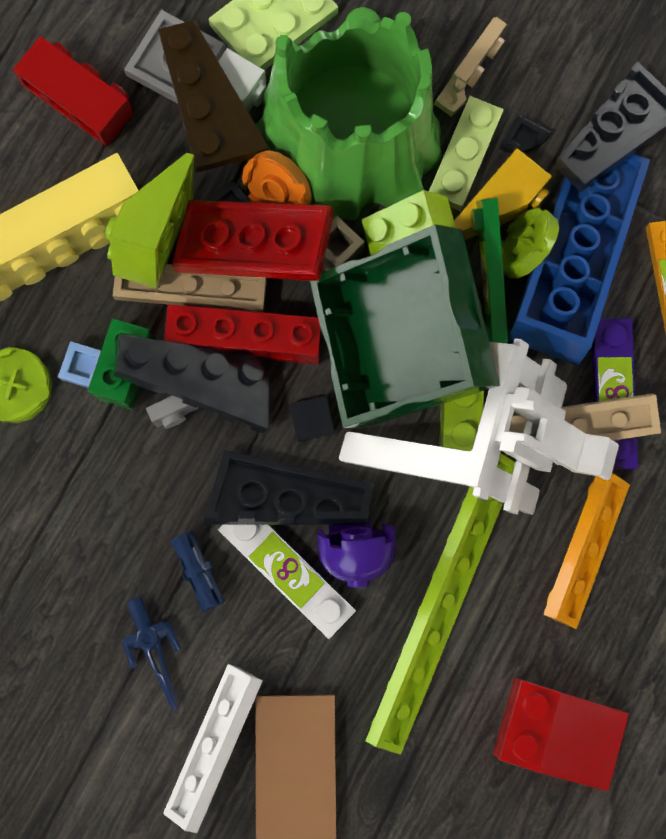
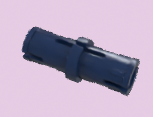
[170,531,225,612]

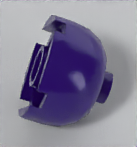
[317,521,396,588]

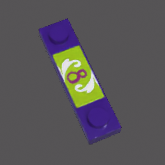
[592,318,638,470]

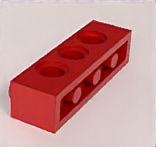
[164,304,322,365]

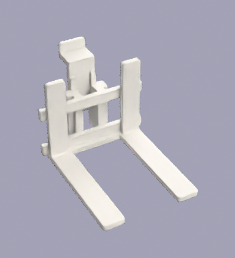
[339,339,619,515]

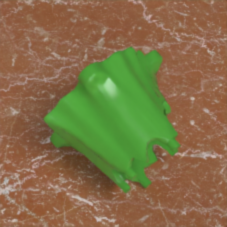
[247,7,442,220]

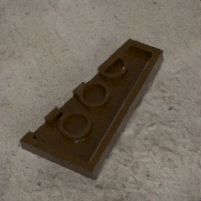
[158,20,269,173]

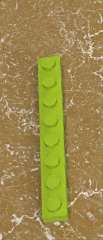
[365,453,516,755]

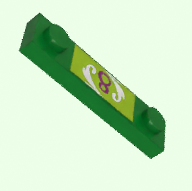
[471,198,508,344]

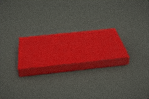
[171,200,334,281]

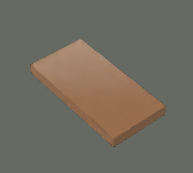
[256,694,336,839]

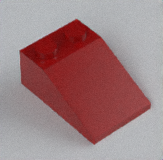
[493,677,629,791]

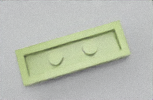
[429,96,504,211]

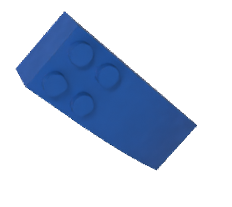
[508,154,650,366]

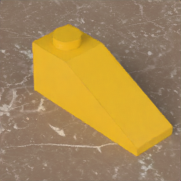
[454,149,552,240]

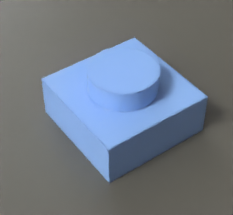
[58,341,101,388]

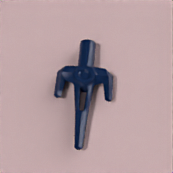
[122,597,181,710]

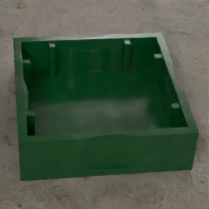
[310,224,500,428]

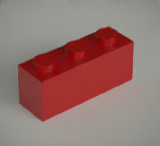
[12,36,134,147]

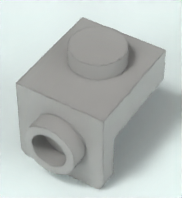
[146,396,199,429]

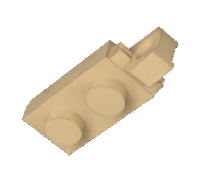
[434,17,507,117]

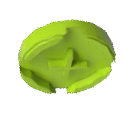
[501,208,559,279]
[0,347,52,423]

